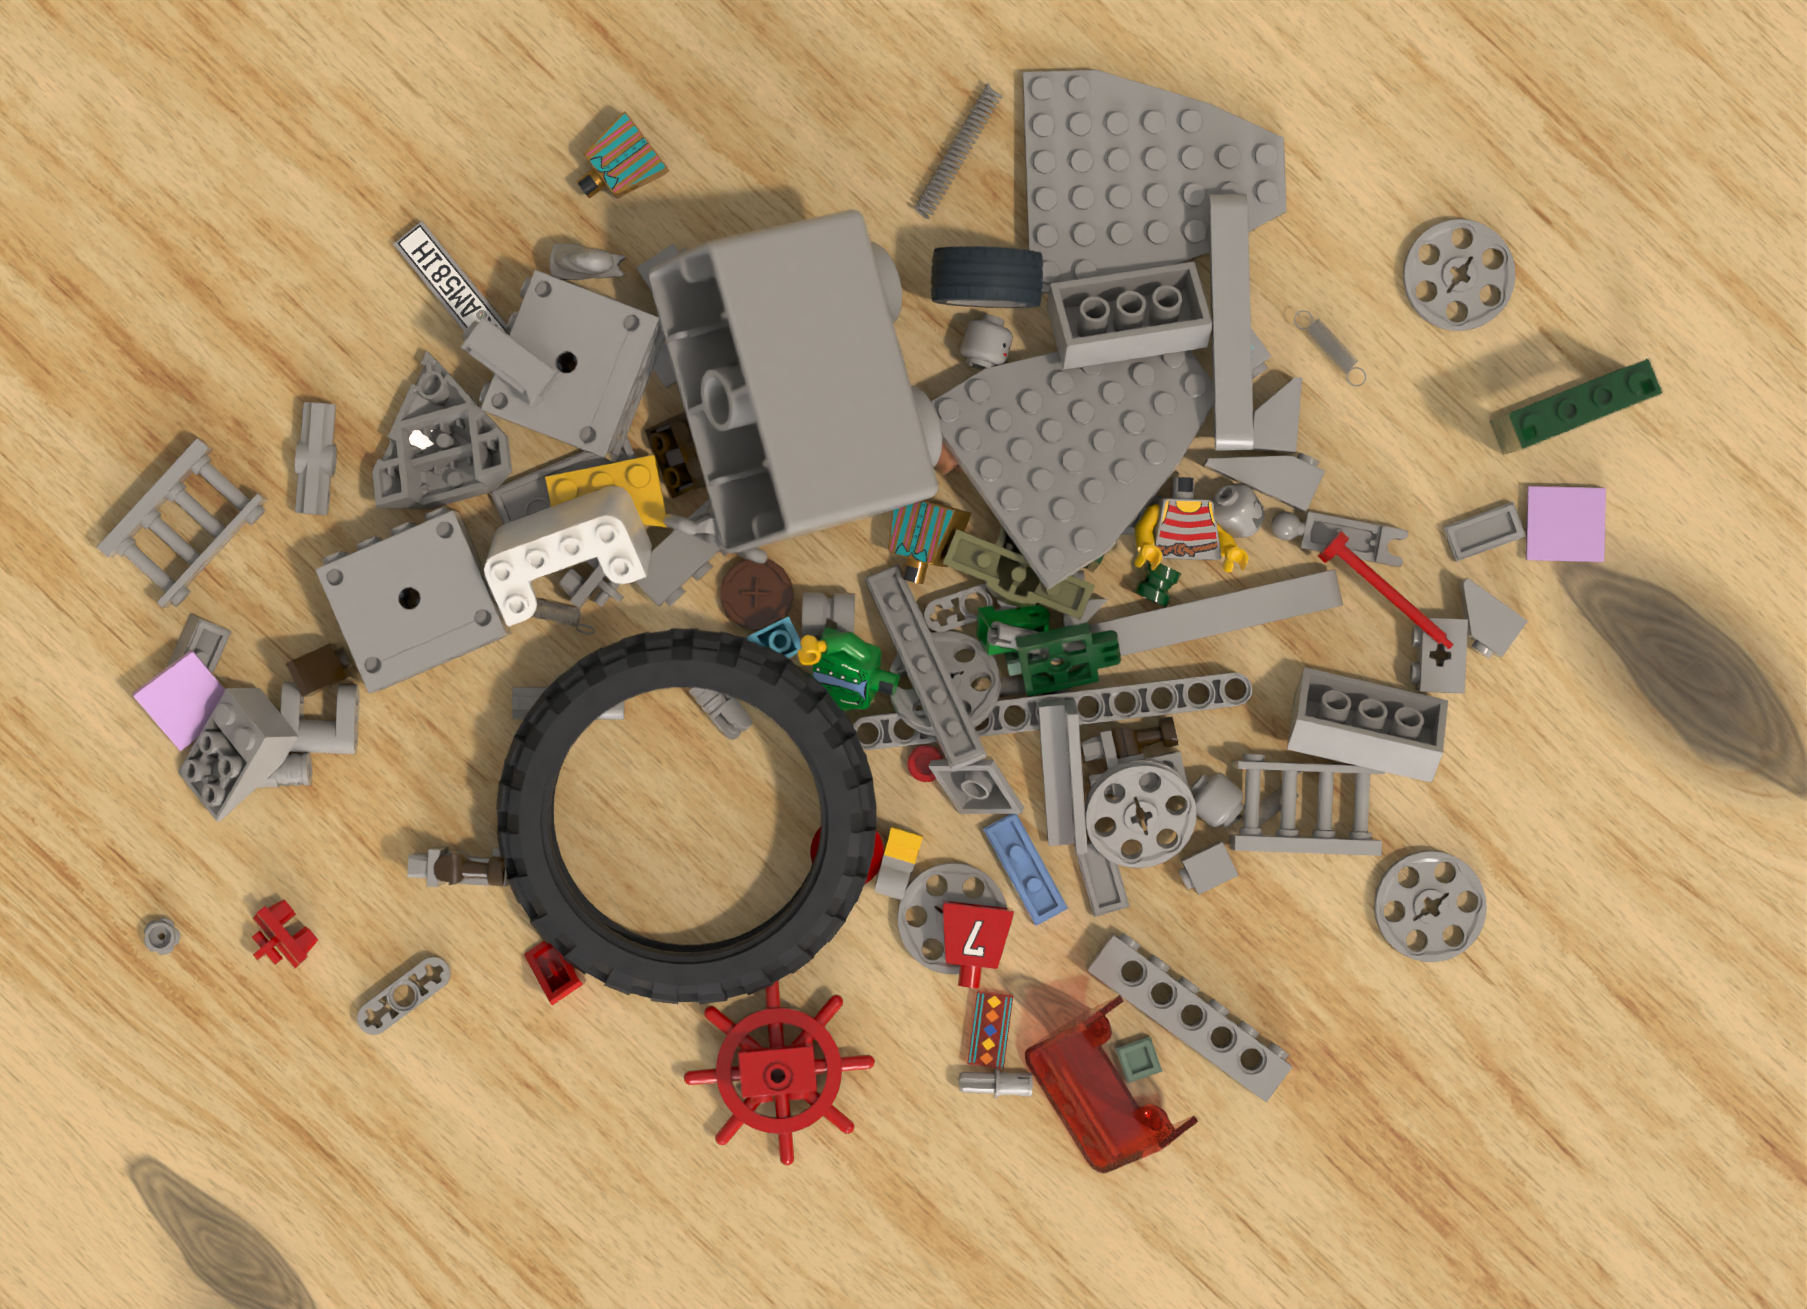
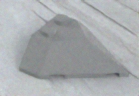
[372,350,512,509]

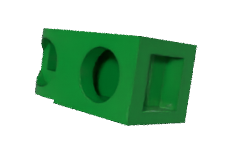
[976,605,1050,656]

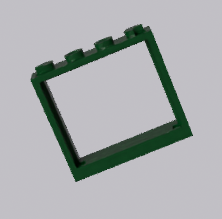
[1490,358,1663,455]

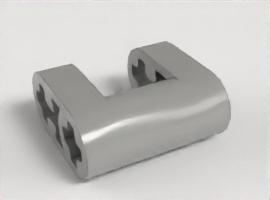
[281,682,359,755]

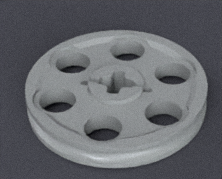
[1403,219,1515,331]
[889,631,1000,736]
[1085,759,1197,868]
[1374,851,1487,962]
[898,863,1007,974]

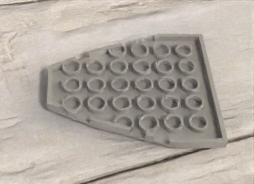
[1022,70,1287,294]
[931,350,1214,590]

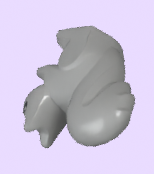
[550,244,626,281]

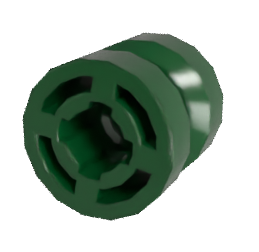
[1133,560,1181,607]

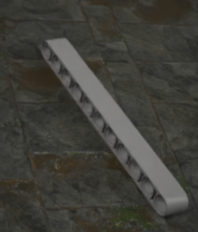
[853,672,1252,750]

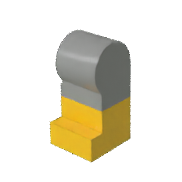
[874,826,923,900]

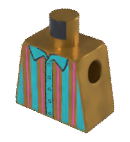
[576,111,669,199]
[888,500,971,584]

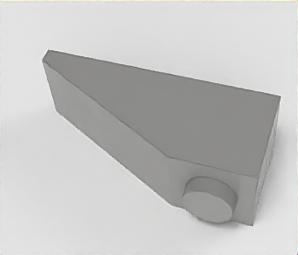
[1203,453,1325,512]

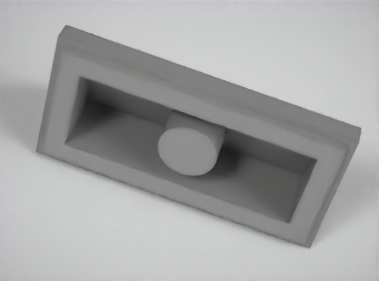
[166,614,231,674]

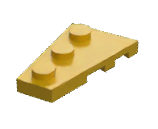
[545,455,669,528]

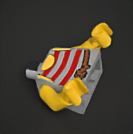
[1134,477,1249,573]

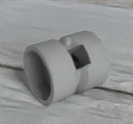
[802,592,855,640]

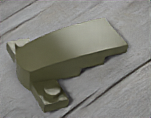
[943,525,1095,620]

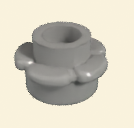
[144,918,180,955]

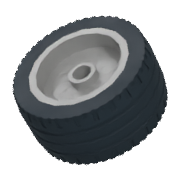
[931,246,1043,308]

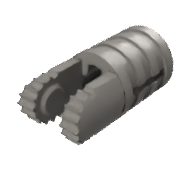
[688,688,752,740]
[257,753,313,788]

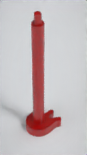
[1318,531,1454,649]

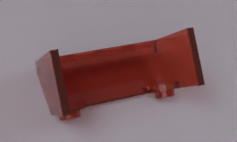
[1025,995,1198,1174]

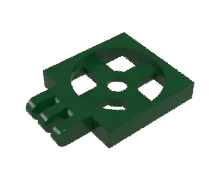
[1015,622,1122,697]

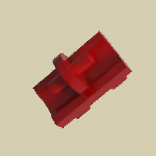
[252,899,318,969]

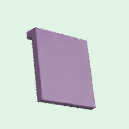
[1526,486,1606,562]
[132,649,226,751]

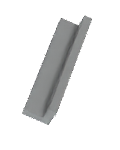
[1038,699,1088,854]

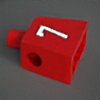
[942,900,1014,988]

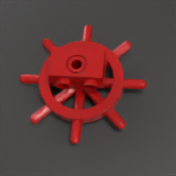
[683,980,875,1166]

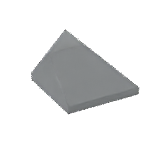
[929,756,1024,814]

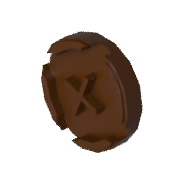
[720,559,794,630]

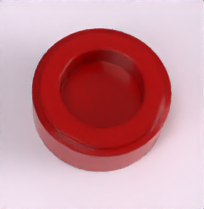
[907,745,944,782]

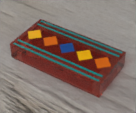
[967,990,1014,1069]

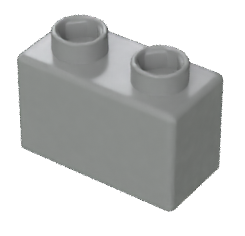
[648,210,942,554]

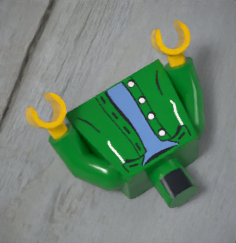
[797,627,899,712]

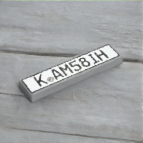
[393,221,510,335]

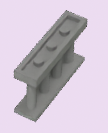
[97,438,268,608]
[1229,753,1385,856]

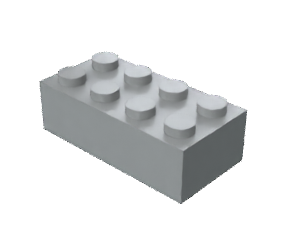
[1047,262,1212,370]
[1287,667,1448,783]

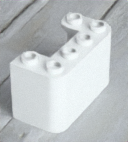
[484,486,652,626]

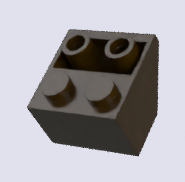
[645,411,706,498]

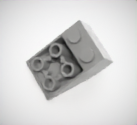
[178,688,299,821]

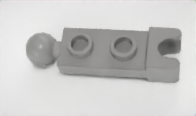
[1272,511,1408,567]

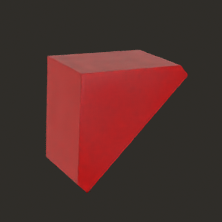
[524,941,587,1006]

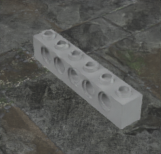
[1086,932,1293,1102]

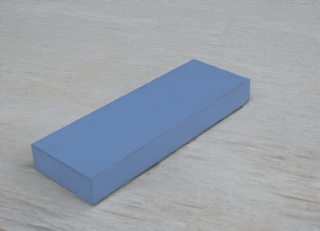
[983,814,1068,926]

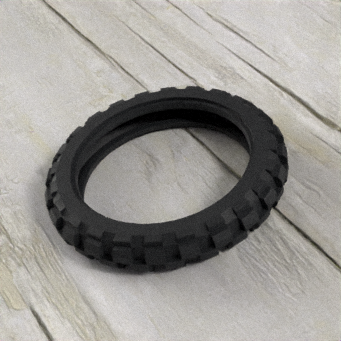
[496,628,877,1004]

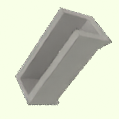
[460,317,560,408]

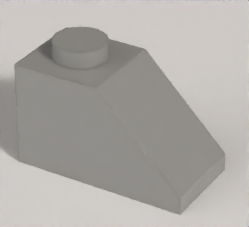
[1253,377,1302,453]
[1459,578,1528,659]

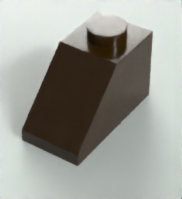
[286,643,353,697]

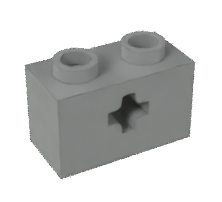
[1410,618,1468,694]

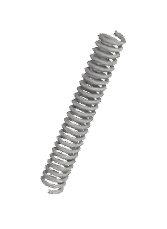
[914,83,1002,219]

